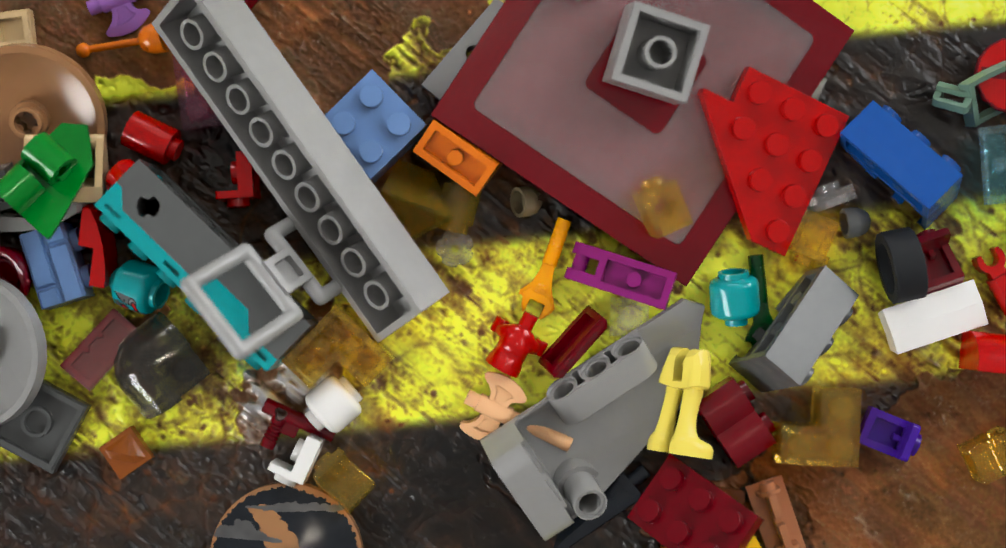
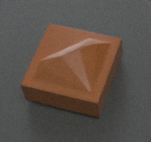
[99,425,155,480]

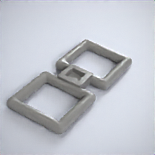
[180,217,342,360]

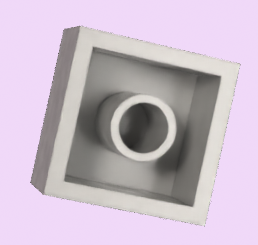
[602,1,711,105]

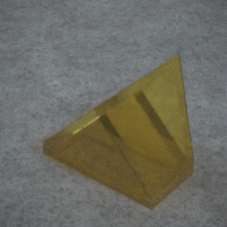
[380,159,454,240]

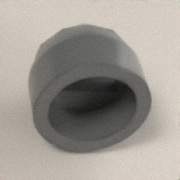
[839,207,871,239]

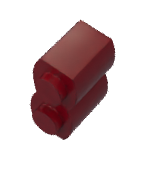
[698,376,776,468]

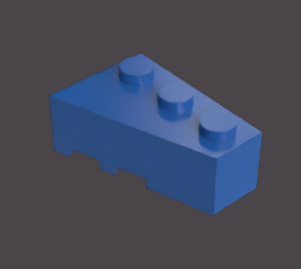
[840,100,963,230]

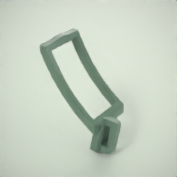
[931,60,1006,127]

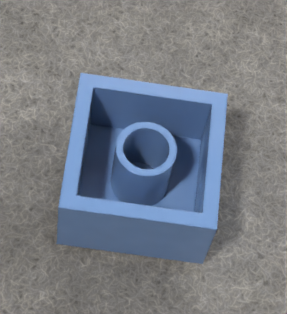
[325,69,428,183]

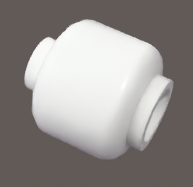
[304,376,363,433]

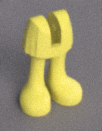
[647,347,714,460]

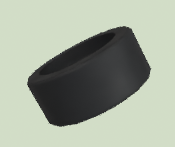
[875,227,928,304]

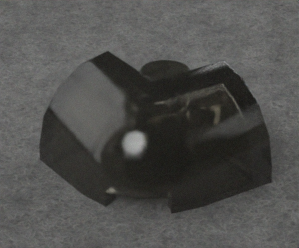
[114,311,211,419]

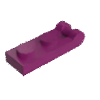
[564,241,678,311]

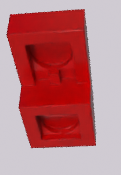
[78,202,117,288]

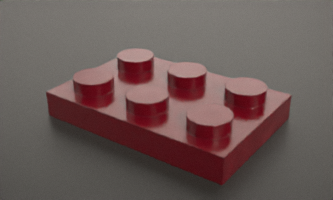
[627,454,764,548]

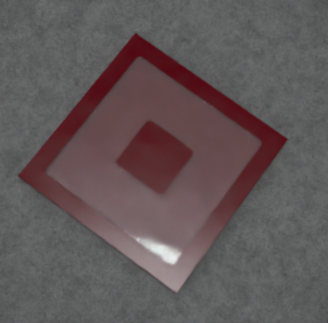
[430,0,854,286]

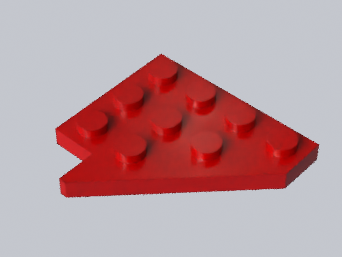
[698,67,849,256]

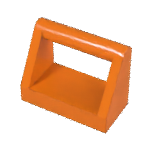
[413,119,502,196]

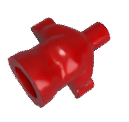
[485,311,548,378]

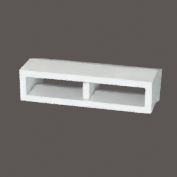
[878,279,989,355]

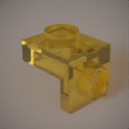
[313,448,376,514]

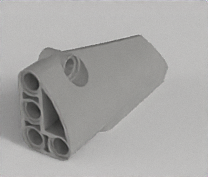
[480,298,705,542]

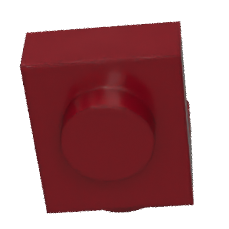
[917,227,965,294]

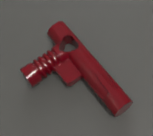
[260,398,336,450]

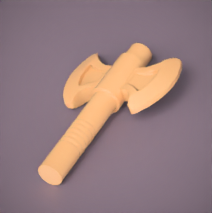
[459,371,573,452]

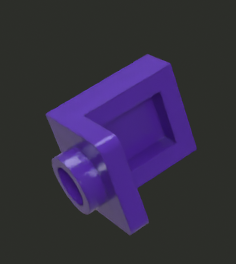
[854,406,922,462]

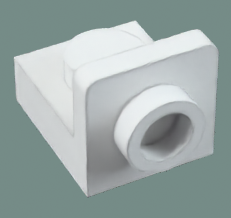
[267,434,325,487]

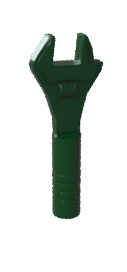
[745,254,773,347]

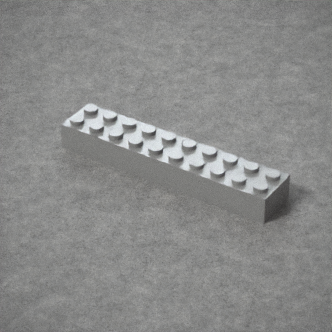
[151,0,450,343]

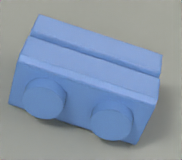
[19,222,95,310]

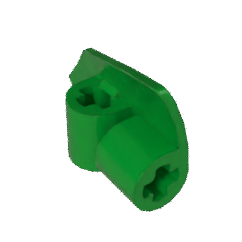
[0,123,94,239]

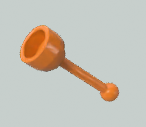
[76,23,169,58]

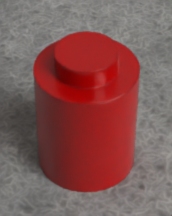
[121,111,184,165]

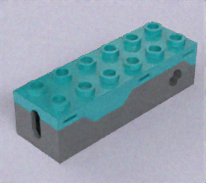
[94,159,321,372]

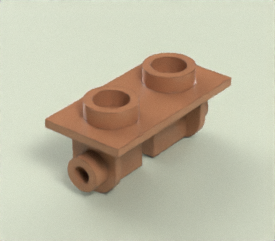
[745,474,806,548]

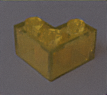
[282,304,396,388]
[771,385,862,468]

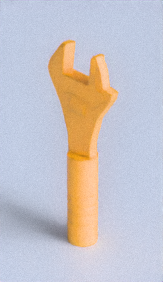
[519,217,572,320]

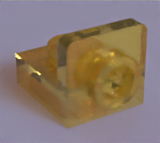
[787,209,840,269]

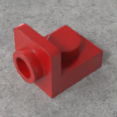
[215,151,261,208]

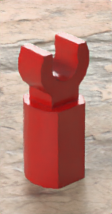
[972,246,1006,316]

